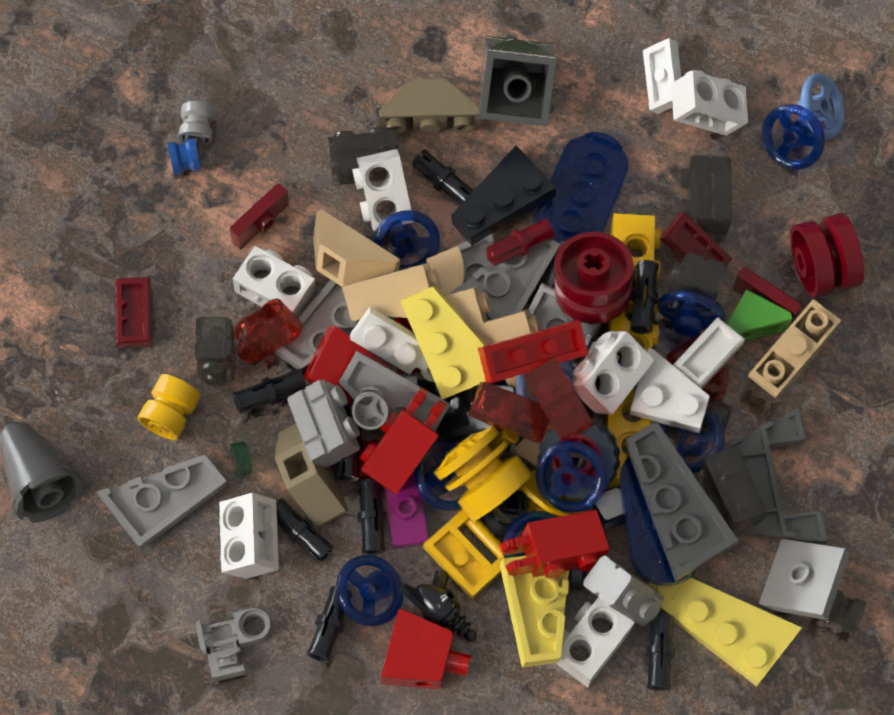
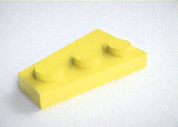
[400,286,487,400]
[500,556,569,668]

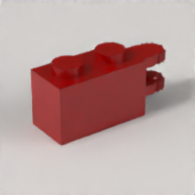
[359,387,447,495]
[499,510,610,578]

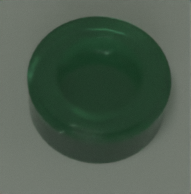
[230,441,252,478]

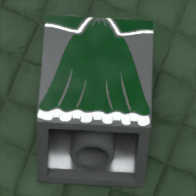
[479,36,557,127]

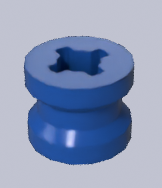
[167,138,201,176]

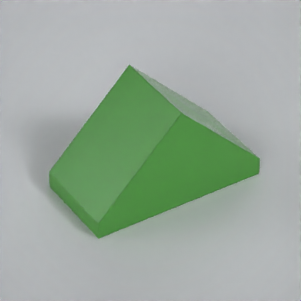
[727,290,793,342]

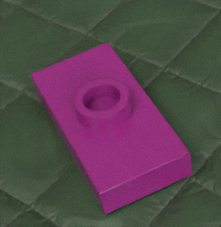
[384,473,428,549]

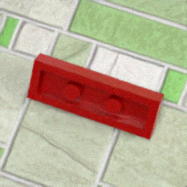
[478,320,588,383]

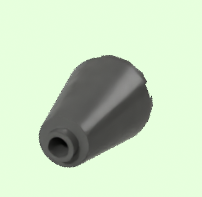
[0,422,84,523]

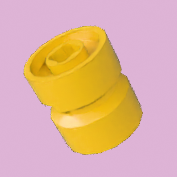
[137,374,201,441]

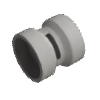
[178,101,215,146]
[352,391,388,430]

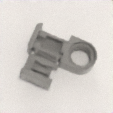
[196,608,271,682]

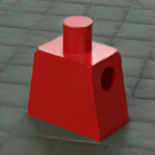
[304,326,389,407]
[381,609,471,689]

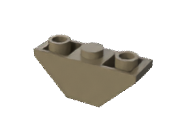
[379,79,481,134]
[275,423,349,528]

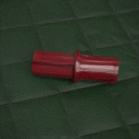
[485,219,554,266]

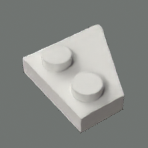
[630,348,709,433]

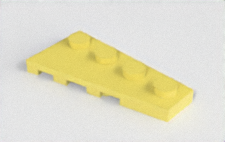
[649,576,802,686]

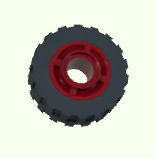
[537,417,621,499]

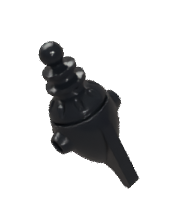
[399,570,477,642]

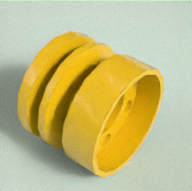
[433,425,532,521]

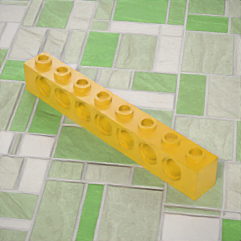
[605,213,661,490]

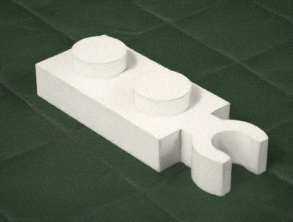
[350,307,434,382]

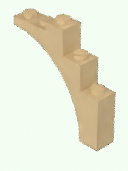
[342,263,547,422]

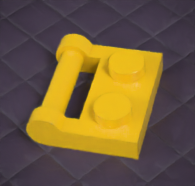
[423,509,519,600]

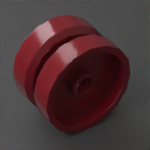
[790,213,864,298]
[554,231,634,324]

